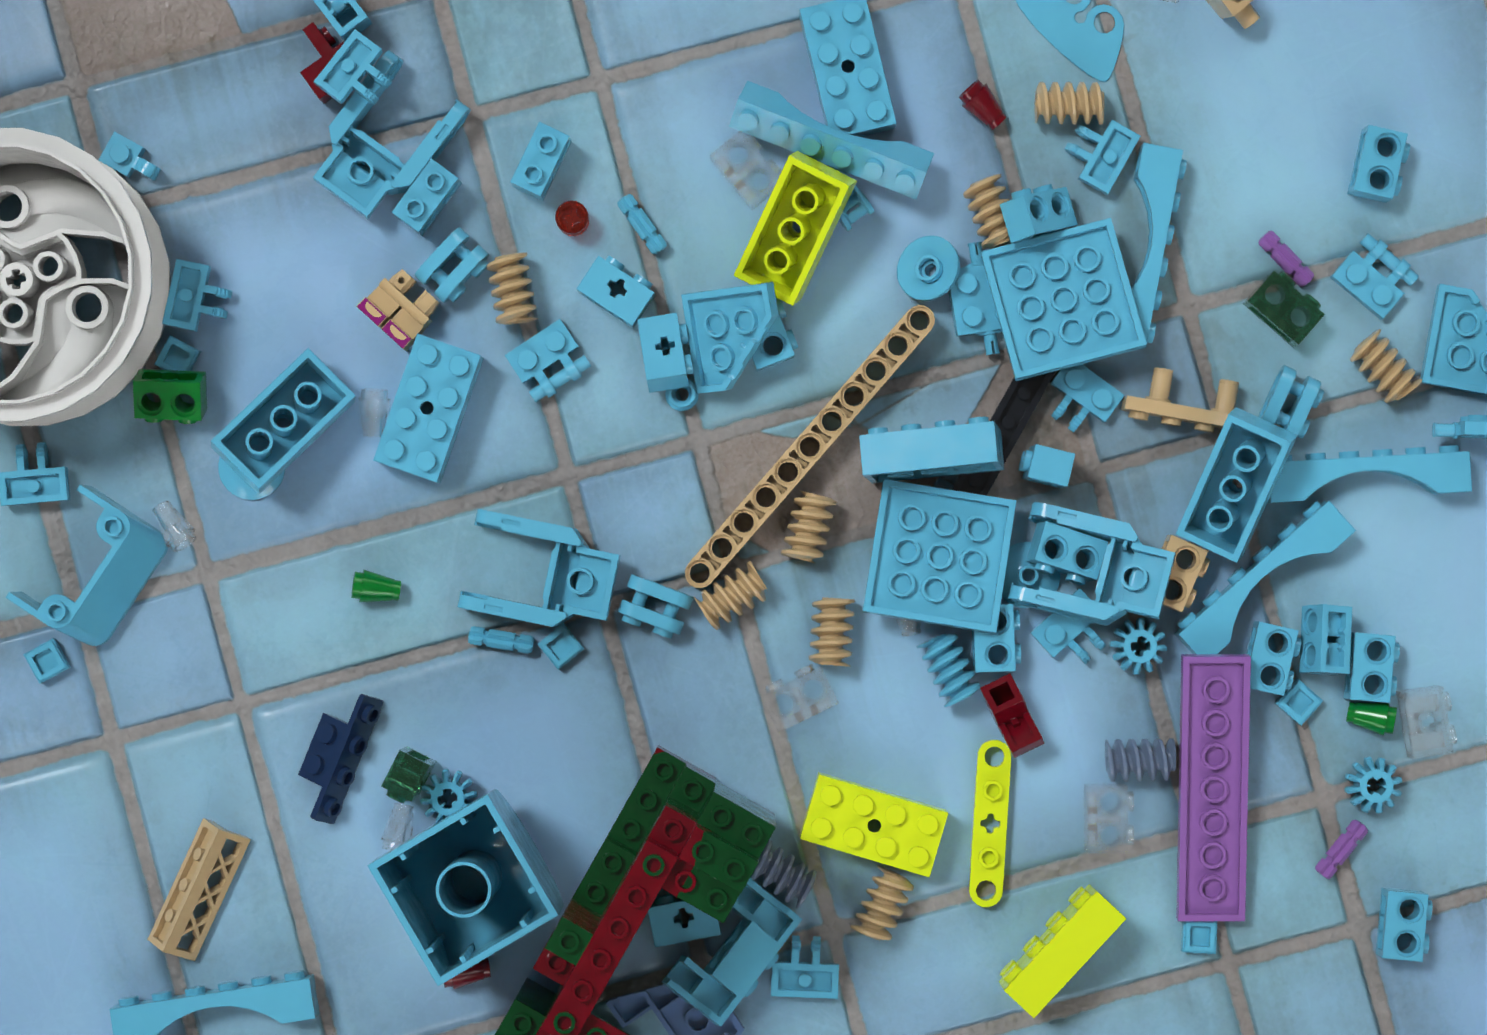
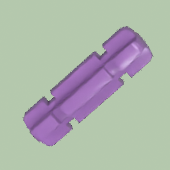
[1258,231,1314,287]
[1315,820,1368,879]

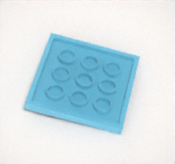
[981,218,1147,381]
[862,479,1017,634]

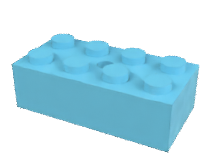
[799,0,897,137]
[373,333,484,484]
[211,348,356,494]
[1176,407,1298,563]
[859,417,1005,484]

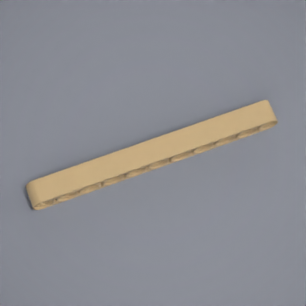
[685,305,935,588]

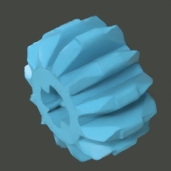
[1109,618,1168,675]
[1344,757,1402,814]
[420,769,478,823]

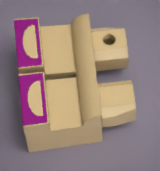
[356,269,439,351]

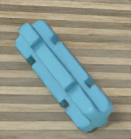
[617,194,667,255]
[468,626,534,654]

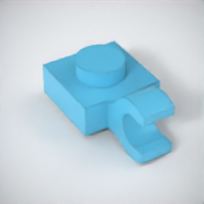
[98,131,161,181]

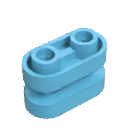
[414,227,489,303]
[1258,365,1324,439]
[617,574,694,639]

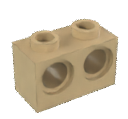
[1161,535,1210,612]

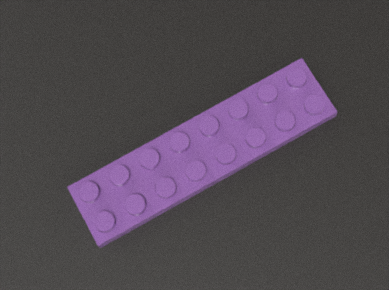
[1176,654,1251,921]

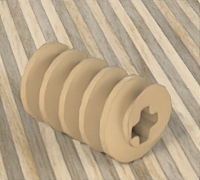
[1034,82,1104,125]
[963,174,1011,249]
[486,253,538,325]
[1350,329,1423,403]
[781,491,837,564]
[693,561,768,630]
[809,597,855,667]
[850,865,914,941]

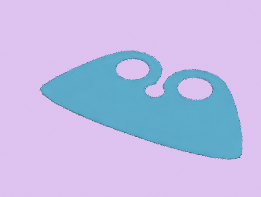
[1016,0,1124,82]

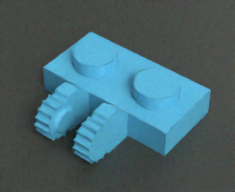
[314,29,392,105]
[1065,120,1141,195]
[162,259,233,332]
[1050,364,1125,432]
[0,442,70,506]
[1030,588,1106,664]
[771,935,839,999]

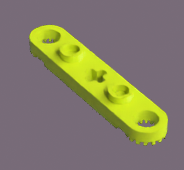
[969,739,1011,907]

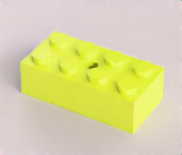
[733,151,857,306]
[799,772,948,877]
[999,884,1126,1018]

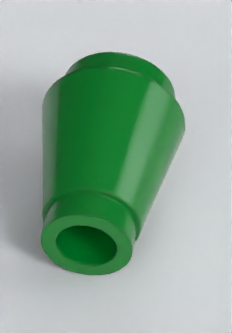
[351,569,401,602]
[1346,702,1397,735]

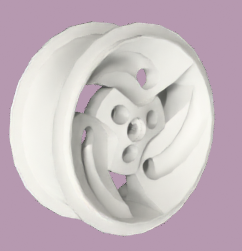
[0,128,170,426]

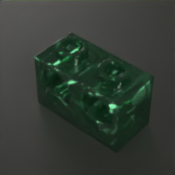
[1243,271,1325,347]
[381,746,437,804]

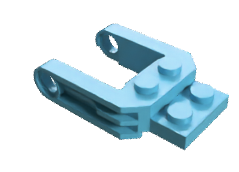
[313,50,471,219]
[1007,502,1176,626]
[457,509,621,627]

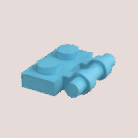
[1330,233,1419,320]
[505,319,591,402]

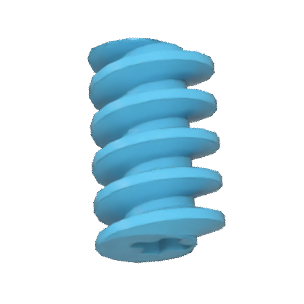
[916,633,981,707]

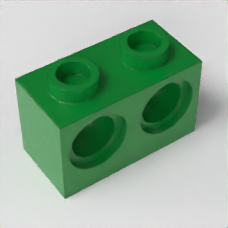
[133,369,207,424]

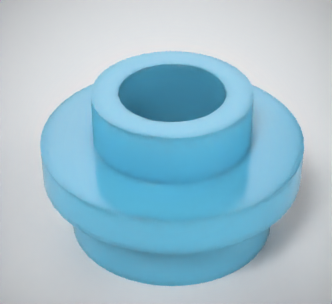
[665,379,699,411]

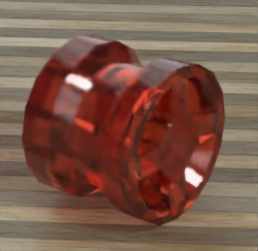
[555,201,590,236]

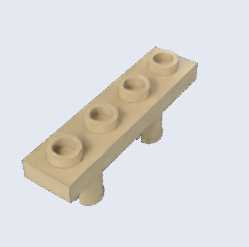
[1121,367,1239,433]

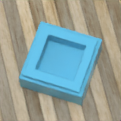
[154,335,201,371]
[538,623,585,670]
[23,638,71,684]
[1274,678,1323,726]
[1181,921,1218,954]

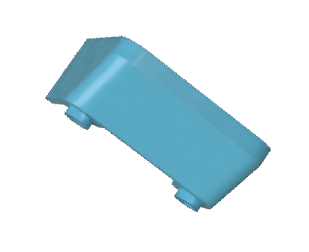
[5,485,168,646]

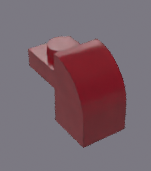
[300,22,344,104]
[980,673,1045,758]

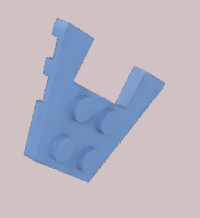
[606,984,744,1035]

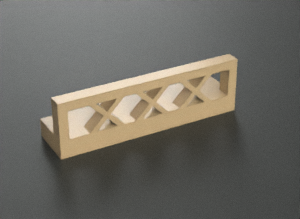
[147,818,251,961]

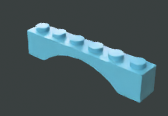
[729,81,934,199]
[1131,143,1187,350]
[1268,445,1472,503]
[1174,500,1356,654]
[109,970,320,1035]

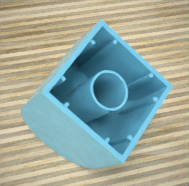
[367,789,564,986]

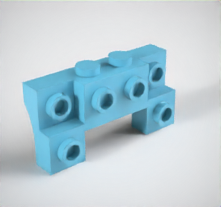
[662,878,802,1027]

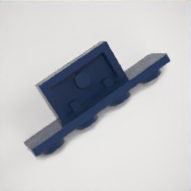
[298,694,384,824]

